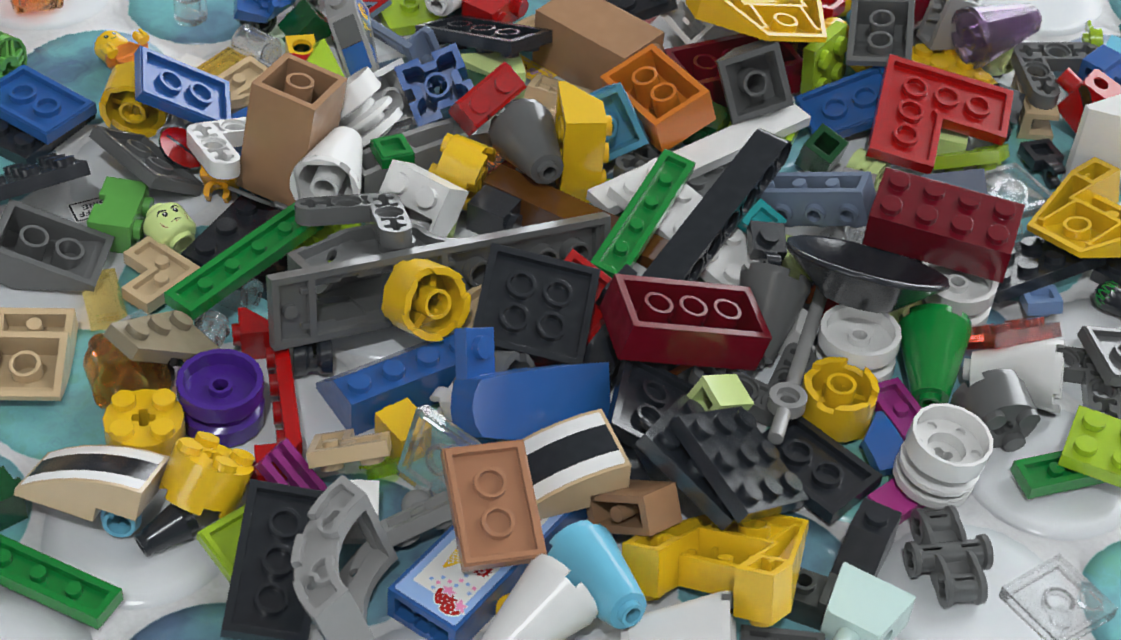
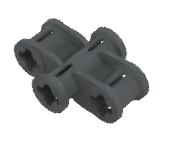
[903,505,994,608]

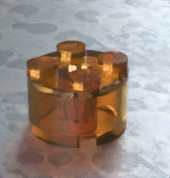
[83,333,171,409]

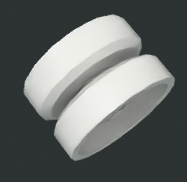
[922,261,999,337]
[815,304,902,383]

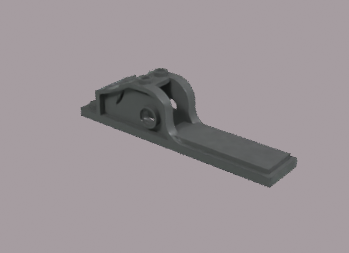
[266,212,611,351]

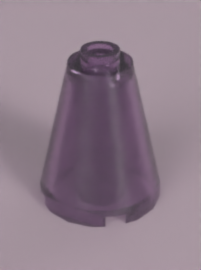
[951,3,1042,69]

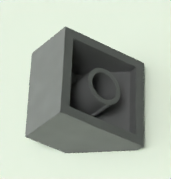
[716,40,794,125]

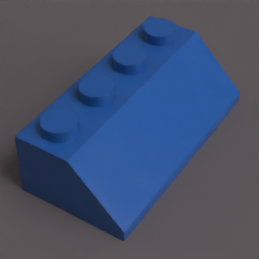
[316,332,456,436]

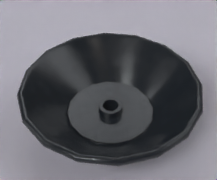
[786,235,950,313]

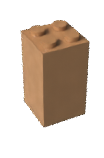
[532,0,665,91]
[237,52,348,206]

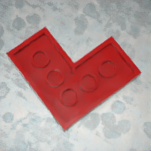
[866,54,1014,174]

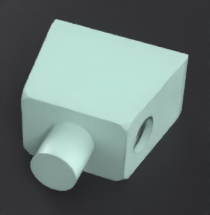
[820,562,917,640]

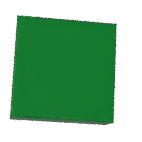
[370,133,415,170]

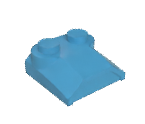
[589,82,649,164]

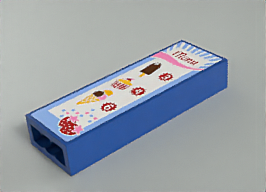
[387,508,588,640]

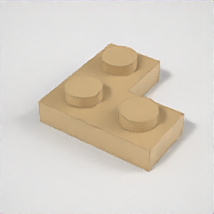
[121,236,200,315]
[306,428,392,472]

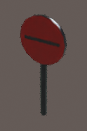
[158,127,201,170]

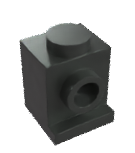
[783,567,838,630]

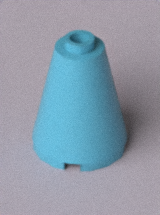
[548,520,647,629]

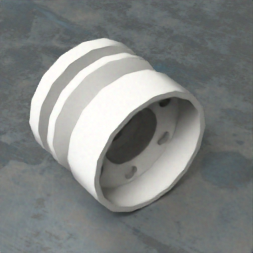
[340,66,403,148]
[893,403,993,510]

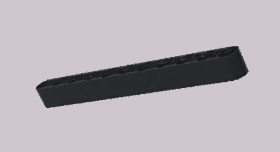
[583,128,792,393]

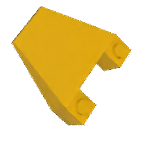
[685,0,827,43]
[1027,157,1121,258]
[622,514,809,627]

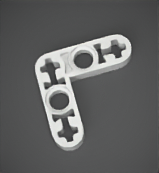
[186,117,246,180]

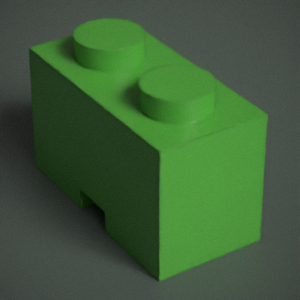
[87,176,154,253]

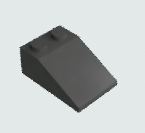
[846,0,915,66]
[0,199,115,292]

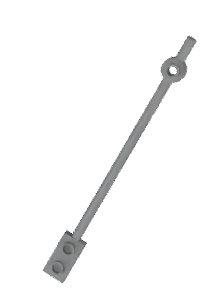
[767,167,877,444]

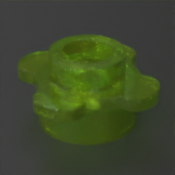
[359,455,401,480]

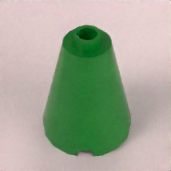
[898,303,972,408]

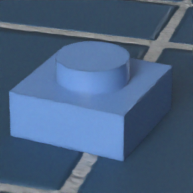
[1019,285,1064,318]

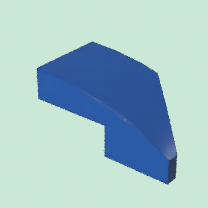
[234,0,296,23]
[859,411,904,476]

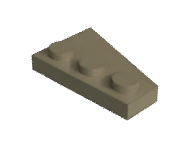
[103,310,221,364]

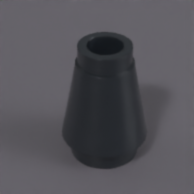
[134,503,199,557]

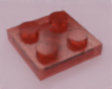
[966,316,1062,350]

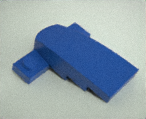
[450,327,610,447]

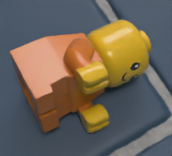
[94,29,150,70]

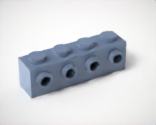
[752,171,876,228]

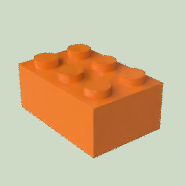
[600,43,716,153]

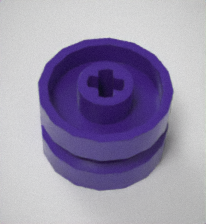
[176,349,266,447]

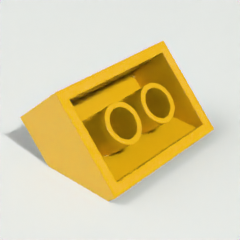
[555,81,612,203]

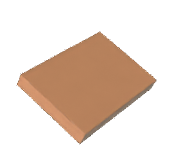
[440,439,547,572]

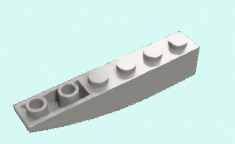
[361,113,501,194]

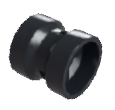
[293,340,333,376]

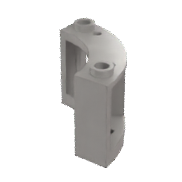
[291,475,398,640]

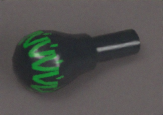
[1093,281,1121,317]

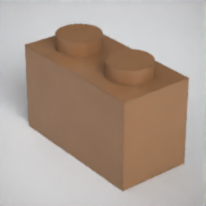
[586,479,682,537]

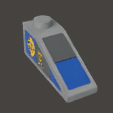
[324,0,379,78]

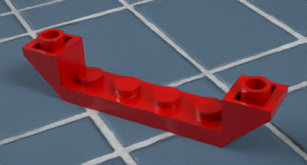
[231,307,303,483]

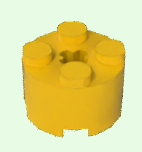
[99,61,168,138]
[428,133,496,211]
[381,258,471,341]
[802,357,880,442]
[103,388,186,456]
[158,431,255,519]

